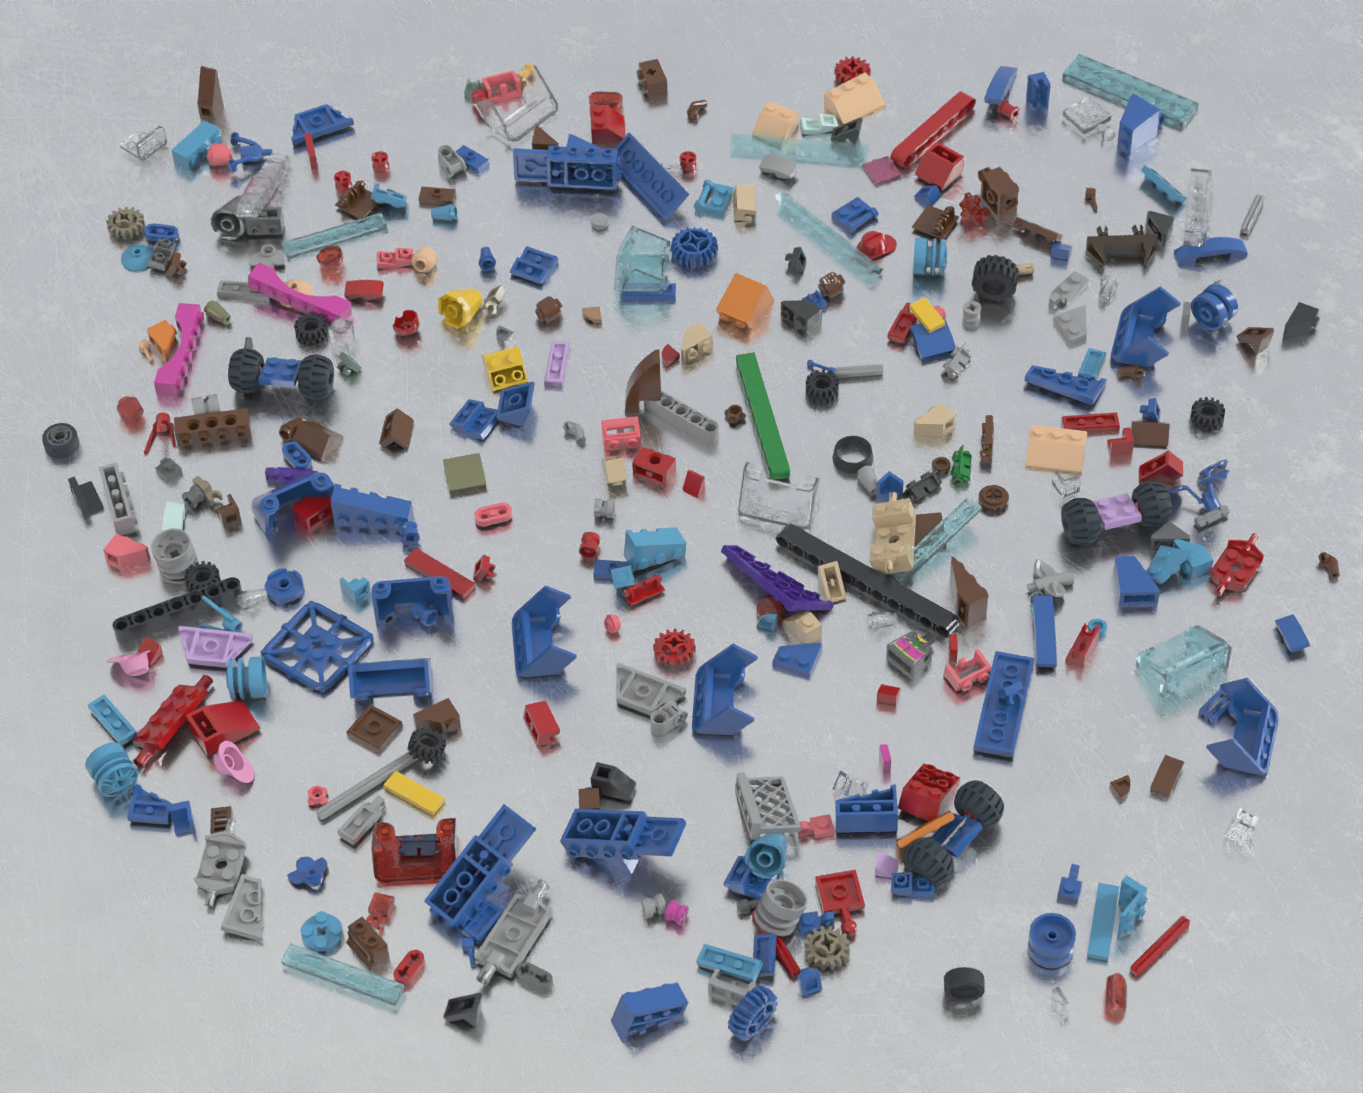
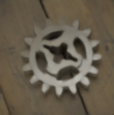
[106,206,145,239]
[804,926,850,970]

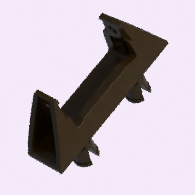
[1086,224,1158,266]

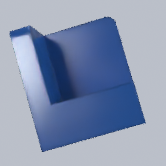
[876,471,904,502]
[169,800,196,835]

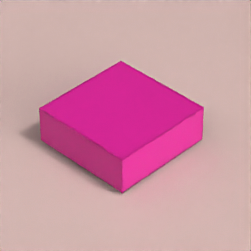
[879,744,891,773]

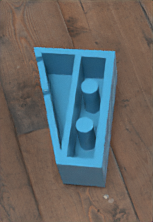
[624,527,687,571]

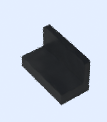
[68,476,104,517]

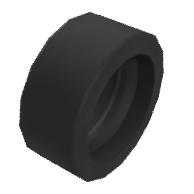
[944,967,985,1001]

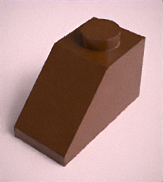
[413,698,461,734]

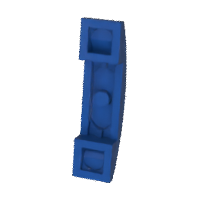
[1174,237,1248,265]

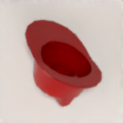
[856,231,897,259]

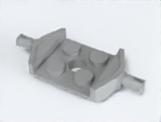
[193,819,247,907]

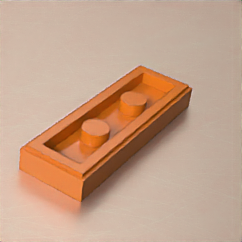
[895,810,955,848]

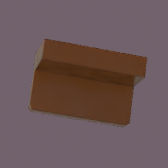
[379,408,414,448]
[1131,420,1170,446]

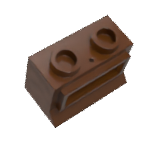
[346,917,389,970]

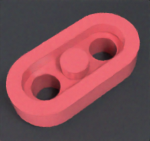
[474,502,512,526]

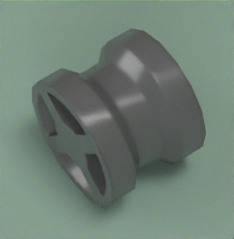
[182,485,206,509]

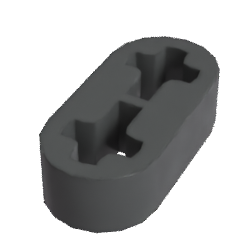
[516,962,553,993]

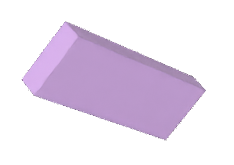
[544,341,570,387]

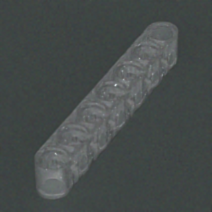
[237,153,290,219]

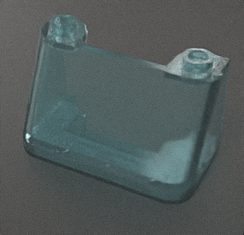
[614,225,672,293]
[1136,625,1232,699]

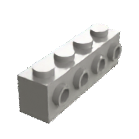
[99,462,138,535]

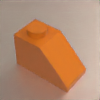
[147,319,177,363]

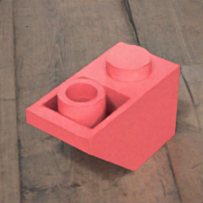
[103,534,151,568]

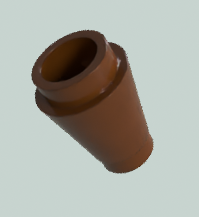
[279,417,304,441]

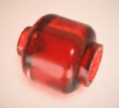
[116,396,144,424]

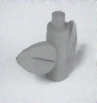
[1027,559,1074,597]

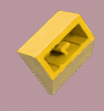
[481,346,528,391]

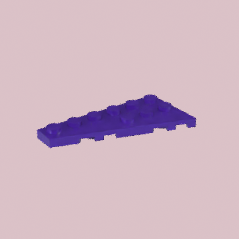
[721,545,835,612]

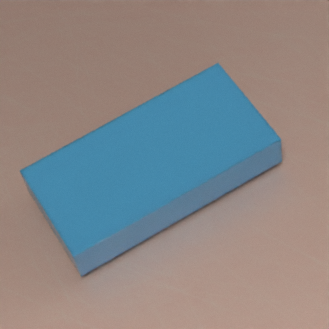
[1078,348,1106,380]

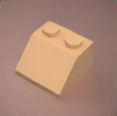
[752,101,799,148]

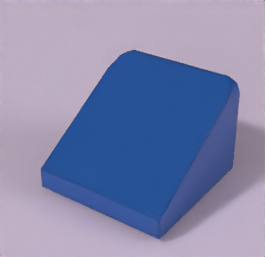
[914,186,941,206]
[1051,242,1072,260]

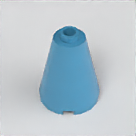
[745,833,787,879]

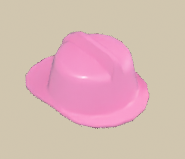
[107,650,150,676]
[213,741,254,783]

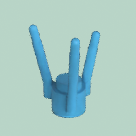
[198,596,243,632]

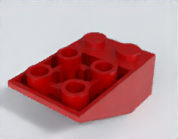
[186,700,261,756]
[898,763,961,821]

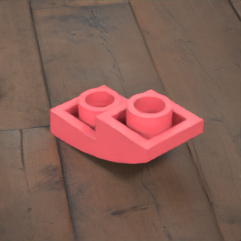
[376,247,414,269]

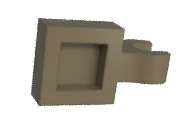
[481,285,507,316]
[192,476,223,506]

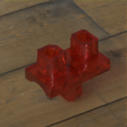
[959,192,991,228]

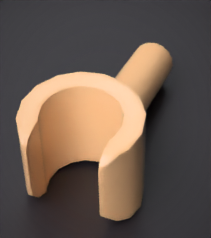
[138,339,154,363]

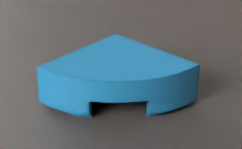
[756,614,777,631]

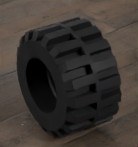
[971,255,1019,302]

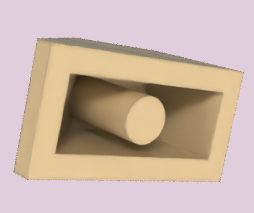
[601,455,627,486]
[783,611,822,644]

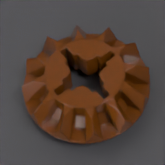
[978,485,1009,511]

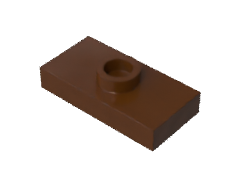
[418,186,456,205]

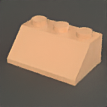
[824,73,885,125]
[1025,425,1087,474]

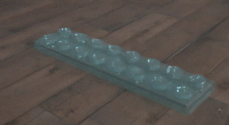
[1062,54,1199,128]

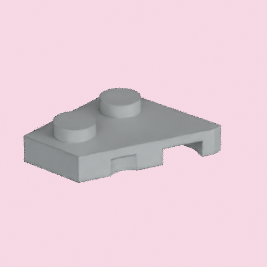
[1053,305,1087,345]

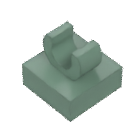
[464,79,483,98]
[337,351,362,376]

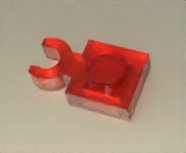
[366,892,395,929]

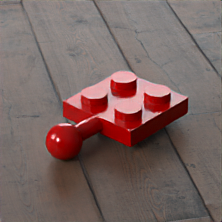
[815,869,865,936]

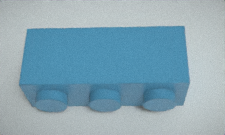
[171,120,222,170]

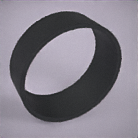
[832,436,874,474]

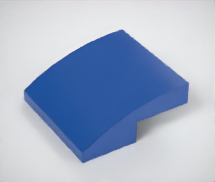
[509,246,559,284]
[909,318,956,359]
[449,399,498,440]
[723,856,778,899]

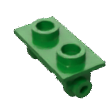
[950,445,972,484]

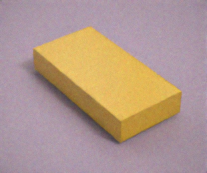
[910,297,945,333]

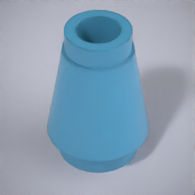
[431,204,458,221]

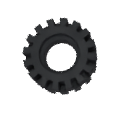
[294,312,328,346]
[806,369,839,404]
[1190,397,1225,432]
[184,561,221,592]
[407,727,447,764]

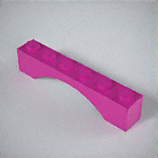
[248,262,352,328]
[154,303,204,397]

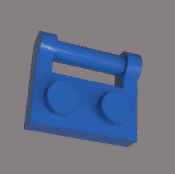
[831,197,879,233]

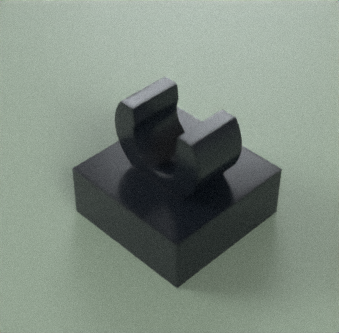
[785,247,807,272]

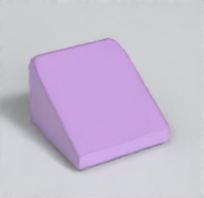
[875,851,899,878]

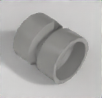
[191,394,220,415]

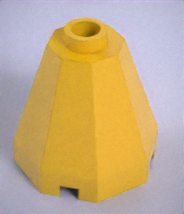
[438,288,482,330]

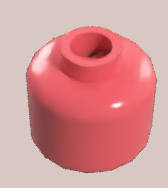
[207,143,233,167]

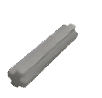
[1240,194,1265,234]
[835,364,883,378]

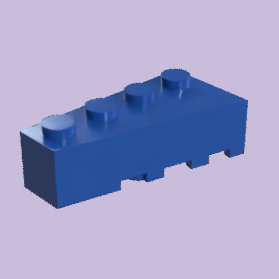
[331,484,413,531]

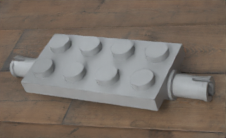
[474,879,553,985]

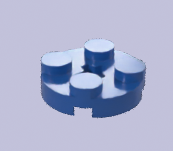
[264,568,304,605]

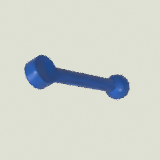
[807,360,836,374]

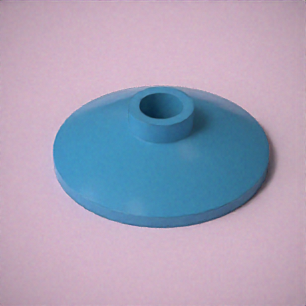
[121,245,154,271]

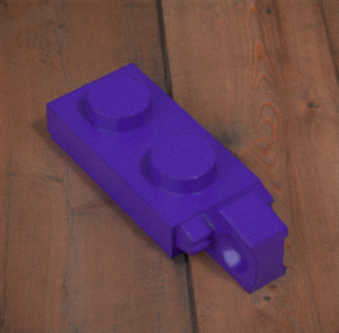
[265,467,318,486]

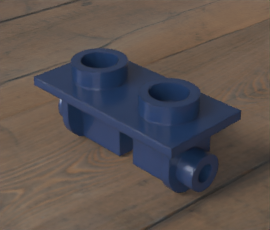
[397,835,441,857]

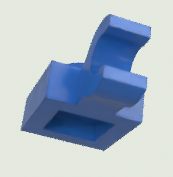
[1057,864,1082,903]
[798,911,835,936]

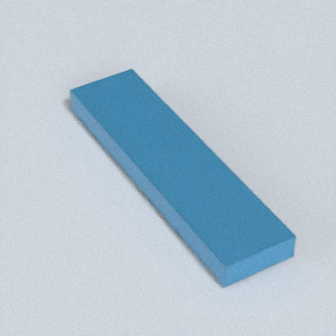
[1087,883,1119,961]

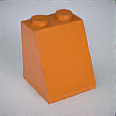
[716,273,774,329]

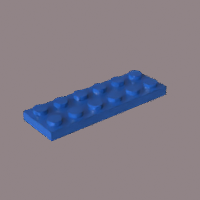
[615,133,690,220]
[973,651,1035,758]

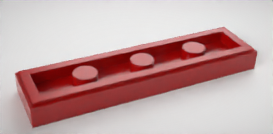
[404,548,476,600]

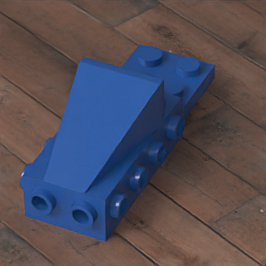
[513,134,622,190]
[424,804,536,931]
[560,809,687,874]

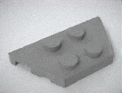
[616,663,686,715]

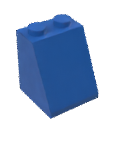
[1117,93,1160,155]

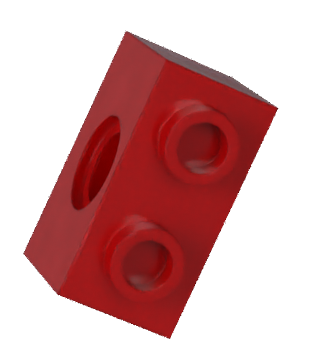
[632,447,676,486]

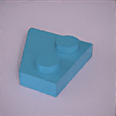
[371,183,407,208]

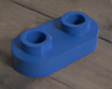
[144,223,179,242]
[282,441,312,470]

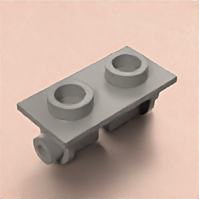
[941,343,971,379]

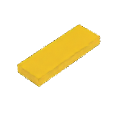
[384,771,445,816]

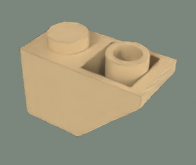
[681,322,713,363]
[914,403,956,436]

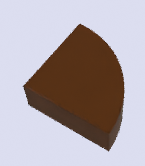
[1110,775,1131,801]

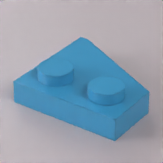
[1146,545,1194,584]

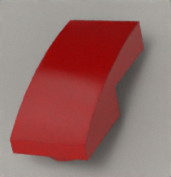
[344,280,384,301]

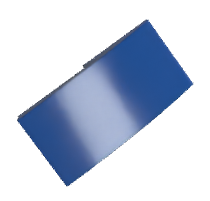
[1275,614,1310,653]
[891,872,935,898]

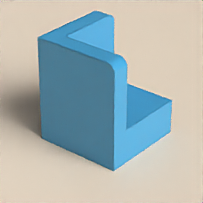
[340,577,371,604]

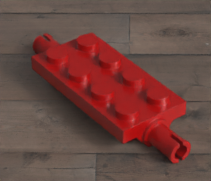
[132,675,213,768]

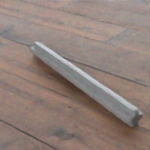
[316,752,418,820]

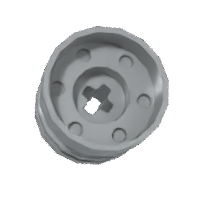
[151,528,198,580]
[754,879,808,936]

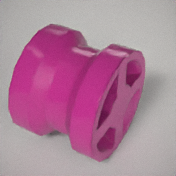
[664,900,689,926]

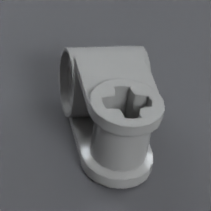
[438,145,467,177]
[650,700,688,737]

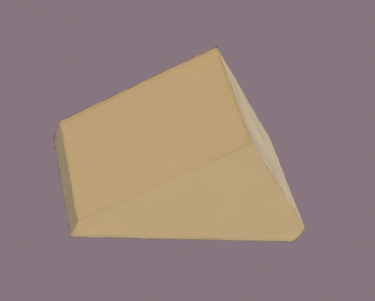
[818,561,846,602]

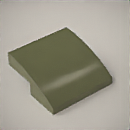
[443,453,487,493]

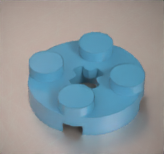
[300,911,343,953]

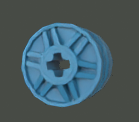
[913,238,948,276]
[226,656,267,700]
[85,743,139,797]

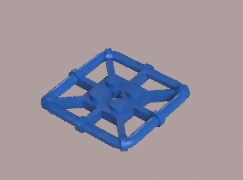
[260,601,374,692]

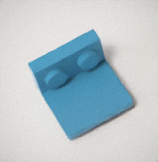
[1117,875,1148,939]

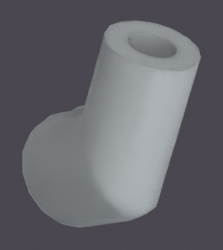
[563,421,586,444]

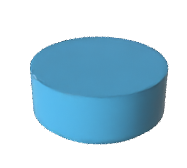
[1087,619,1107,638]

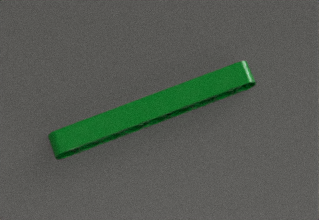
[736,352,790,480]

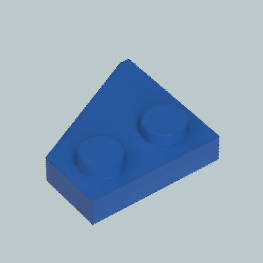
[772,643,822,677]
[127,784,172,824]

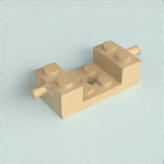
[869,492,916,575]

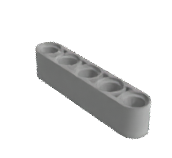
[644,391,719,444]

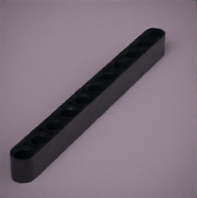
[775,524,961,638]

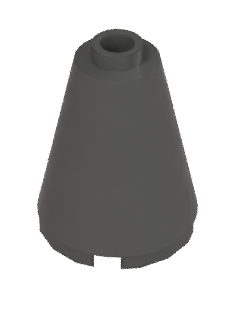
[211,196,250,240]

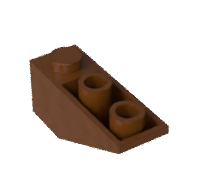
[197,66,224,120]

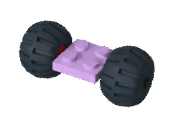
[1061,481,1172,545]

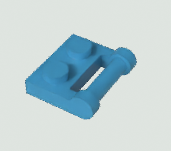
[694,180,734,216]

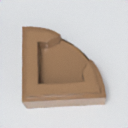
[582,306,602,324]

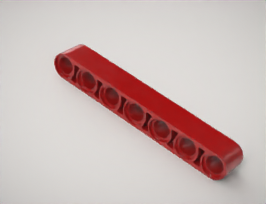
[890,91,976,168]

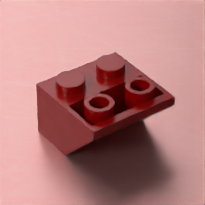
[915,142,965,191]

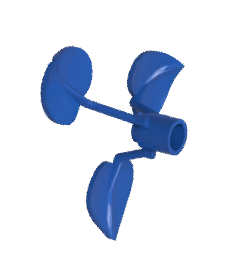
[1168,459,1230,512]

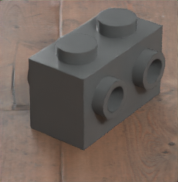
[245,207,284,235]

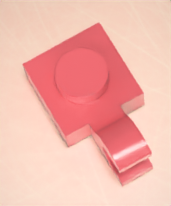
[798,814,835,839]

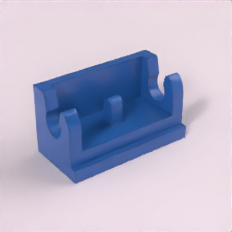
[1026,72,1051,111]

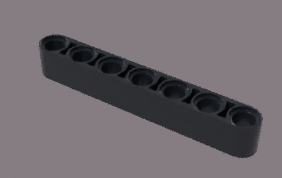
[112,577,243,643]

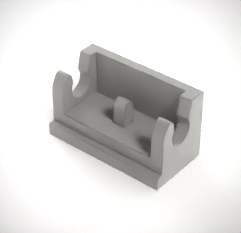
[708,968,757,1004]

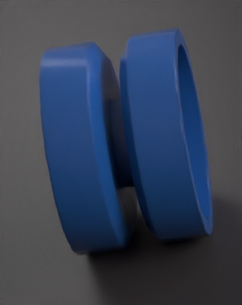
[1191,283,1238,331]
[1027,913,1076,969]

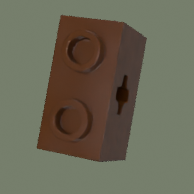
[636,59,668,97]

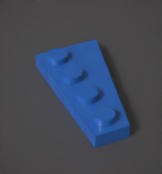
[1024,365,1107,405]

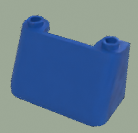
[251,472,334,534]
[371,576,454,626]

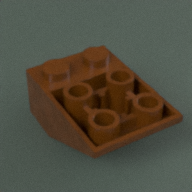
[949,556,989,629]

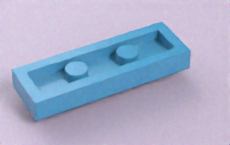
[1140,165,1187,204]
[87,694,137,746]
[696,944,763,982]

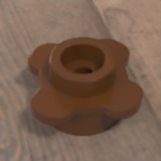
[724,405,746,423]

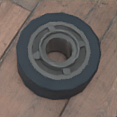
[42,423,79,458]

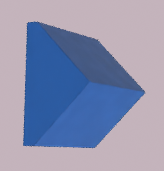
[496,381,535,427]

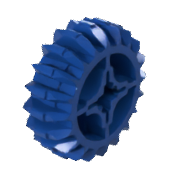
[670,226,718,269]
[728,985,778,1041]

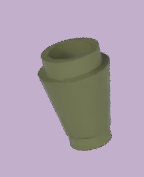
[204,300,231,324]

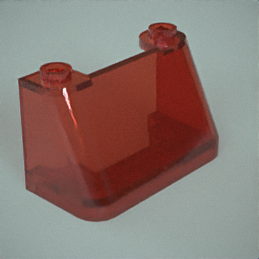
[371,818,457,883]

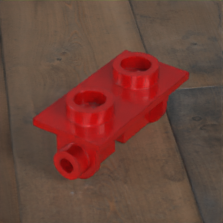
[622,574,665,606]

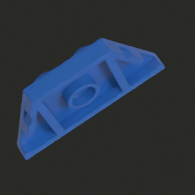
[291,104,354,145]

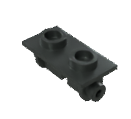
[903,470,942,502]

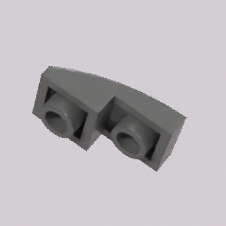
[147,238,176,271]

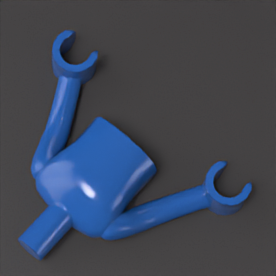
[227,132,273,173]

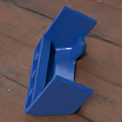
[1111,286,1181,367]
[512,585,577,677]
[692,643,758,735]
[348,658,432,700]
[1206,677,1279,775]

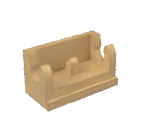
[733,184,756,221]

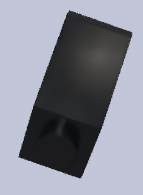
[1283,302,1320,339]

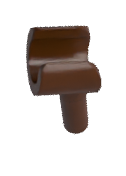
[1085,188,1098,210]

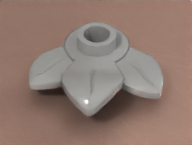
[249,244,284,268]

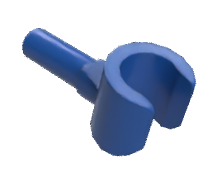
[462,938,476,967]

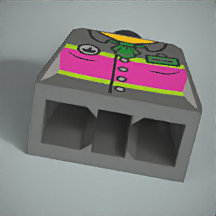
[886,631,935,679]

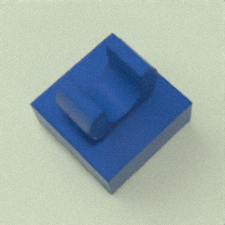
[802,290,827,309]
[1140,398,1161,422]
[997,681,1024,705]
[797,967,823,996]

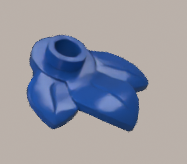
[287,856,327,887]

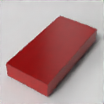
[304,133,318,169]

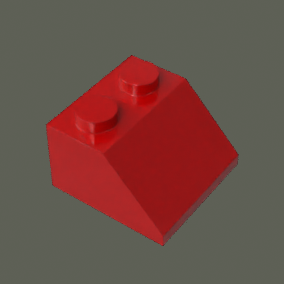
[590,105,626,144]

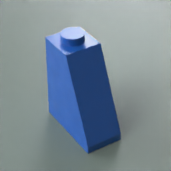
[1114,556,1160,605]

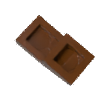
[1150,755,1185,797]

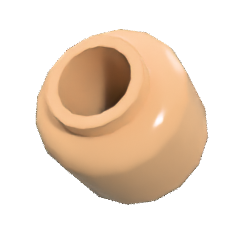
[412,247,438,273]

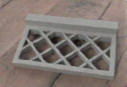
[735,772,801,840]

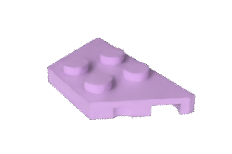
[179,626,253,668]

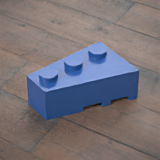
[835,784,898,832]
[611,982,689,1041]

